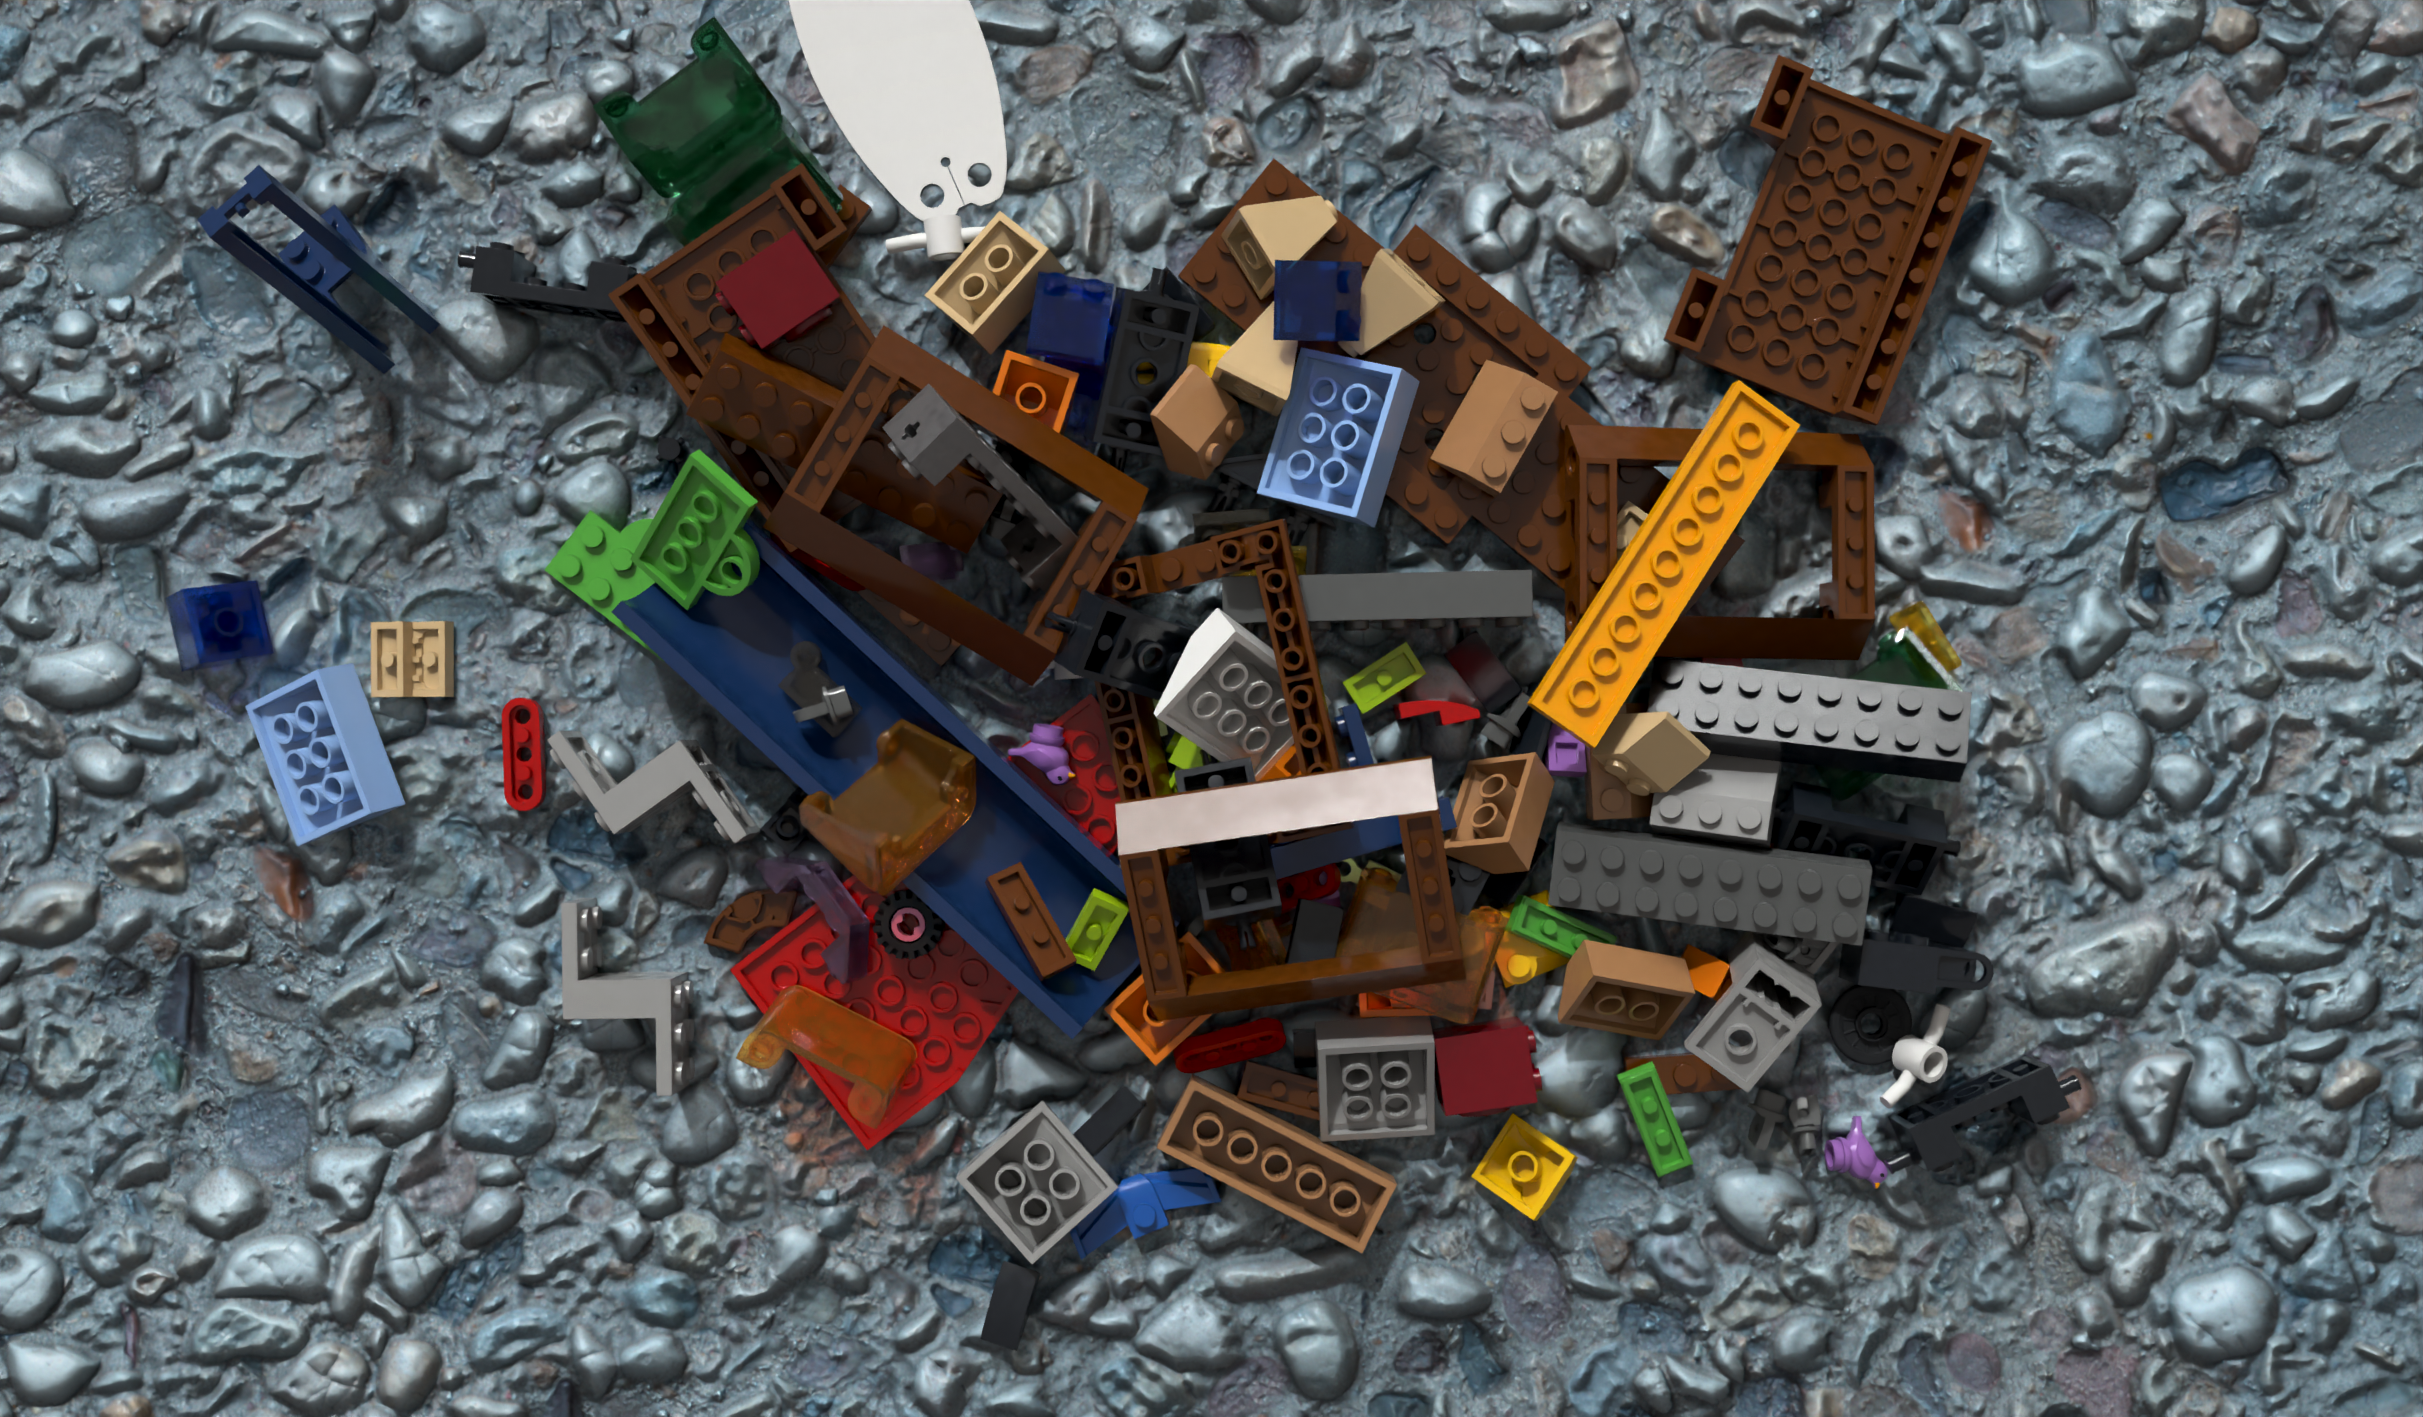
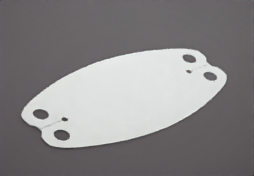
[789,0,1007,221]

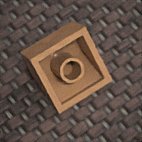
[1150,364,1245,480]

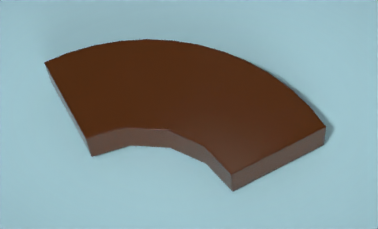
[704,888,799,954]

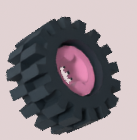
[873,889,945,960]

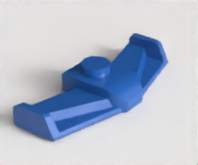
[1070,1167,1222,1260]

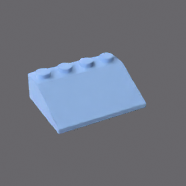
[1257,347,1420,528]
[245,663,405,847]

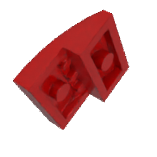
[1393,700,1480,726]

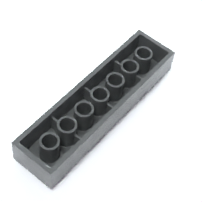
[1222,570,1533,633]
[1548,822,1872,946]

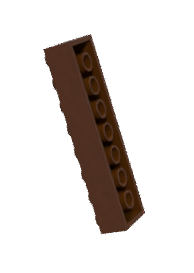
[686,333,1003,554]

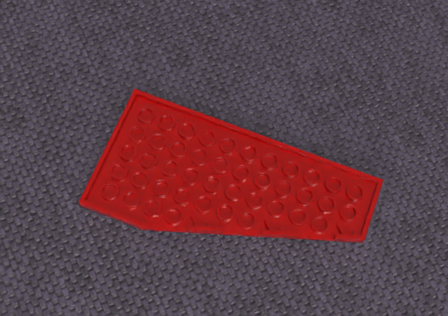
[730,693,1121,1151]

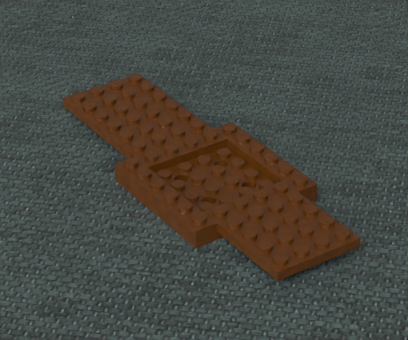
[1178,158,1745,616]

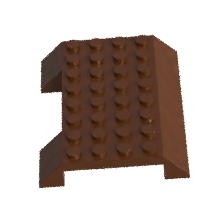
[1663,55,1992,426]
[608,163,975,553]

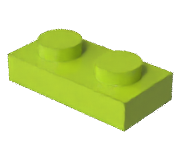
[1342,642,1427,715]
[1065,888,1129,971]

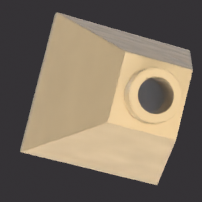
[1221,195,1338,300]
[1338,249,1446,358]
[1211,298,1302,417]

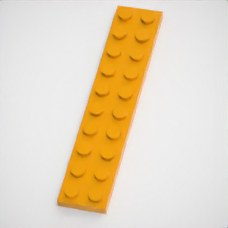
[1527,380,1800,748]

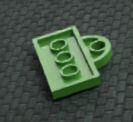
[630,449,760,610]
[545,510,665,662]

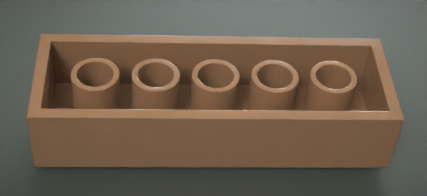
[1157,1073,1397,1253]

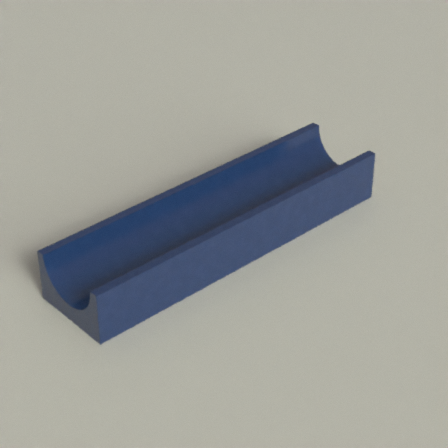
[612,518,1181,1039]

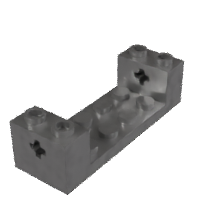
[882,384,1079,593]

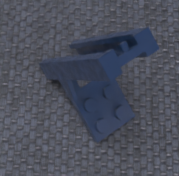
[197,165,441,374]
[1269,703,1457,880]

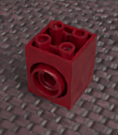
[715,229,842,352]
[1432,1016,1542,1117]

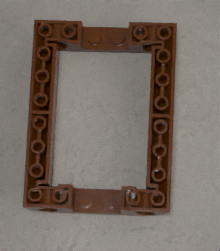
[763,325,1149,686]
[1565,424,1875,660]
[1094,519,1354,866]
[1115,756,1467,1021]

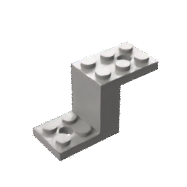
[547,731,760,844]
[561,898,695,1096]
[1684,931,1839,1093]

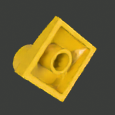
[1478,889,1570,988]
[1471,1113,1578,1221]

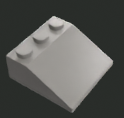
[1649,753,1782,848]
[1315,1016,1435,1142]
[956,1100,1119,1264]

